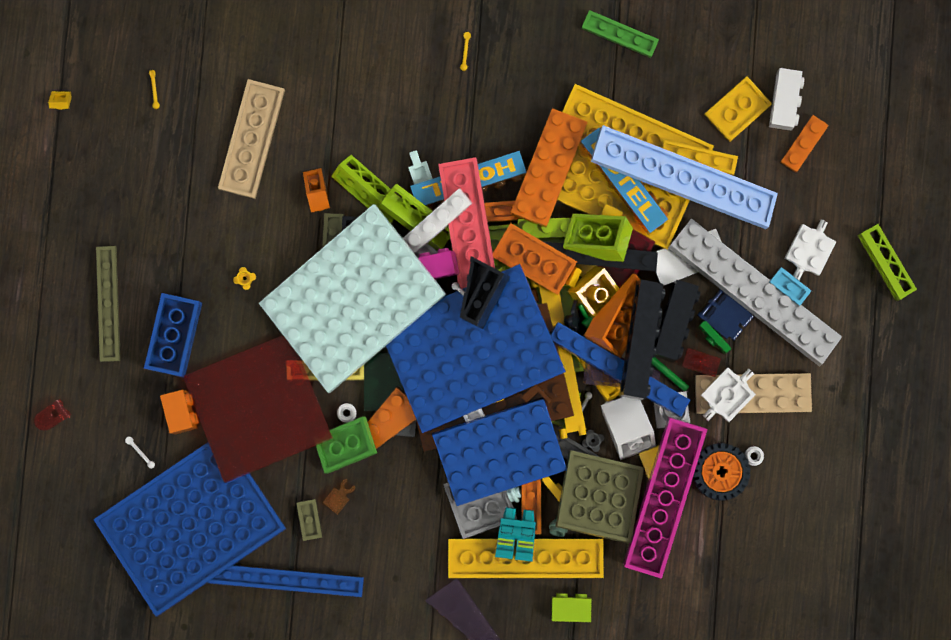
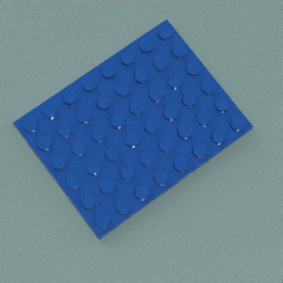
[386,264,566,433]
[93,432,286,617]

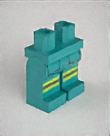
[495,507,536,562]

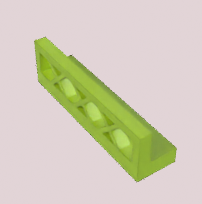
[331,155,400,223]
[378,184,451,251]
[858,224,917,301]

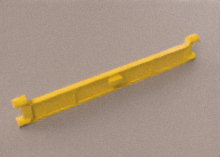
[530,279,586,439]

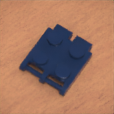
[697,288,753,341]

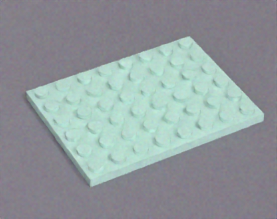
[259,204,446,393]

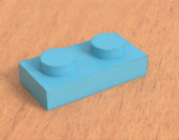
[769,267,811,306]

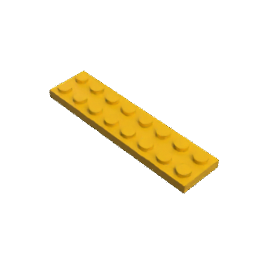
[448,539,604,578]

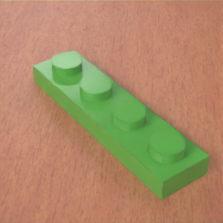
[581,10,659,58]

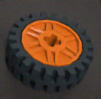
[693,443,750,501]

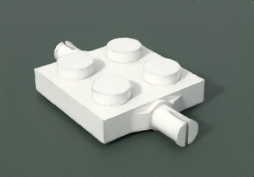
[784,220,836,281]
[701,368,756,422]

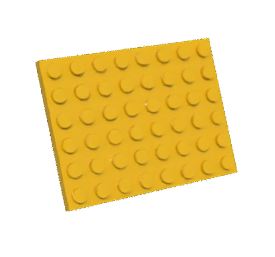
[557,84,714,250]

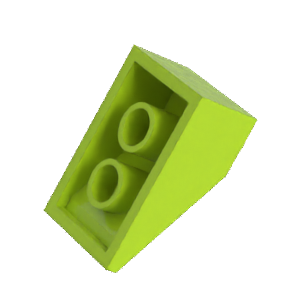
[563,214,633,262]

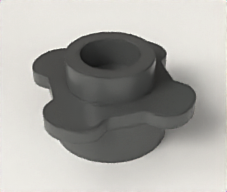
[582,430,604,452]

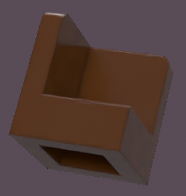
[522,384,553,406]

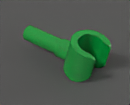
[578,303,593,328]

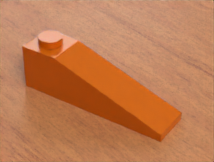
[584,274,640,359]

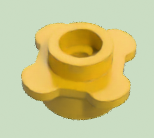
[233,267,256,290]

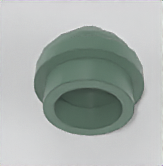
[549,519,568,537]

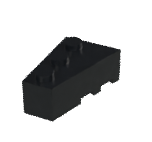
[460,256,510,329]

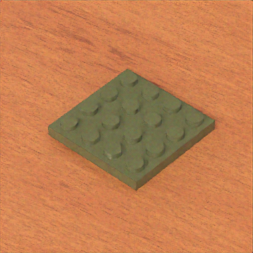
[555,450,644,544]

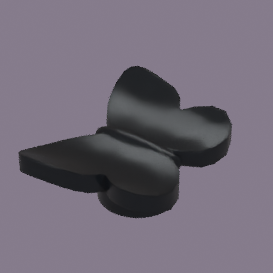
[564,300,587,336]

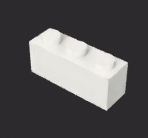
[769,68,804,131]

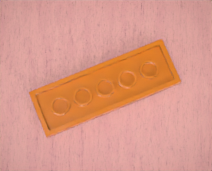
[511,108,588,228]

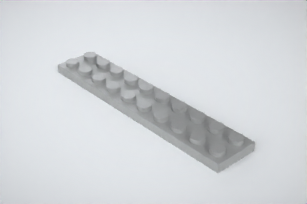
[668,219,842,367]

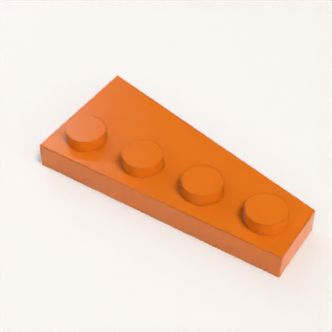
[368,387,417,449]

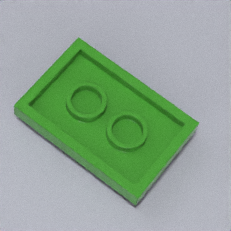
[313,416,377,473]

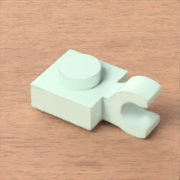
[408,150,432,185]

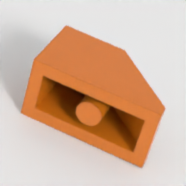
[303,168,330,212]

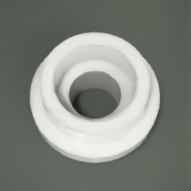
[337,403,356,423]
[744,446,764,466]

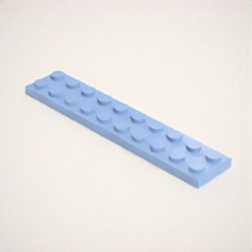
[590,125,778,229]

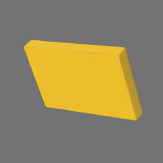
[704,76,772,142]

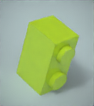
[551,593,591,622]

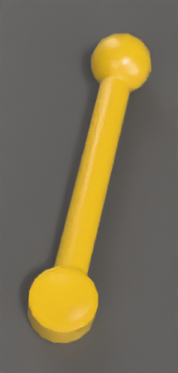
[460,32,471,71]
[149,70,160,109]

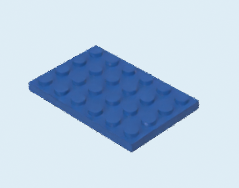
[432,397,567,506]

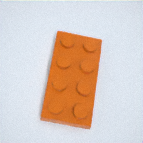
[493,223,577,295]

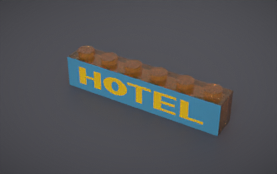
[580,128,668,235]
[410,151,527,210]

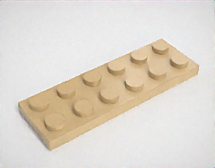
[218,79,285,199]
[695,373,812,414]

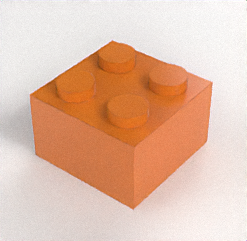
[160,390,199,434]

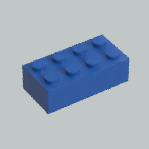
[144,293,202,378]

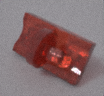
[682,348,721,377]

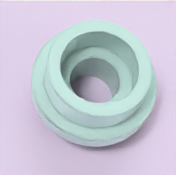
[506,486,522,503]

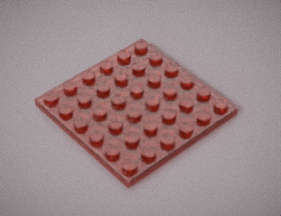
[184,335,333,483]

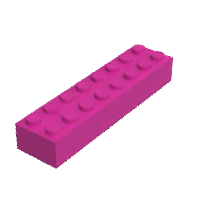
[623,417,707,578]

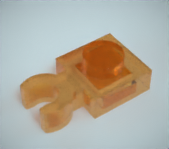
[323,479,356,515]

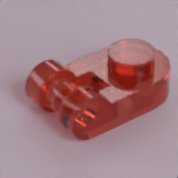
[34,399,71,431]

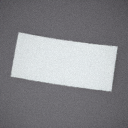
[656,229,721,285]

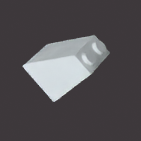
[601,397,656,460]

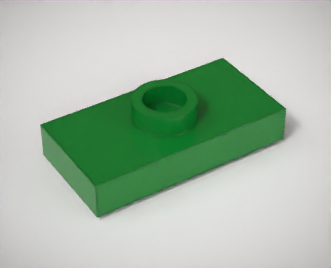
[698,321,731,354]

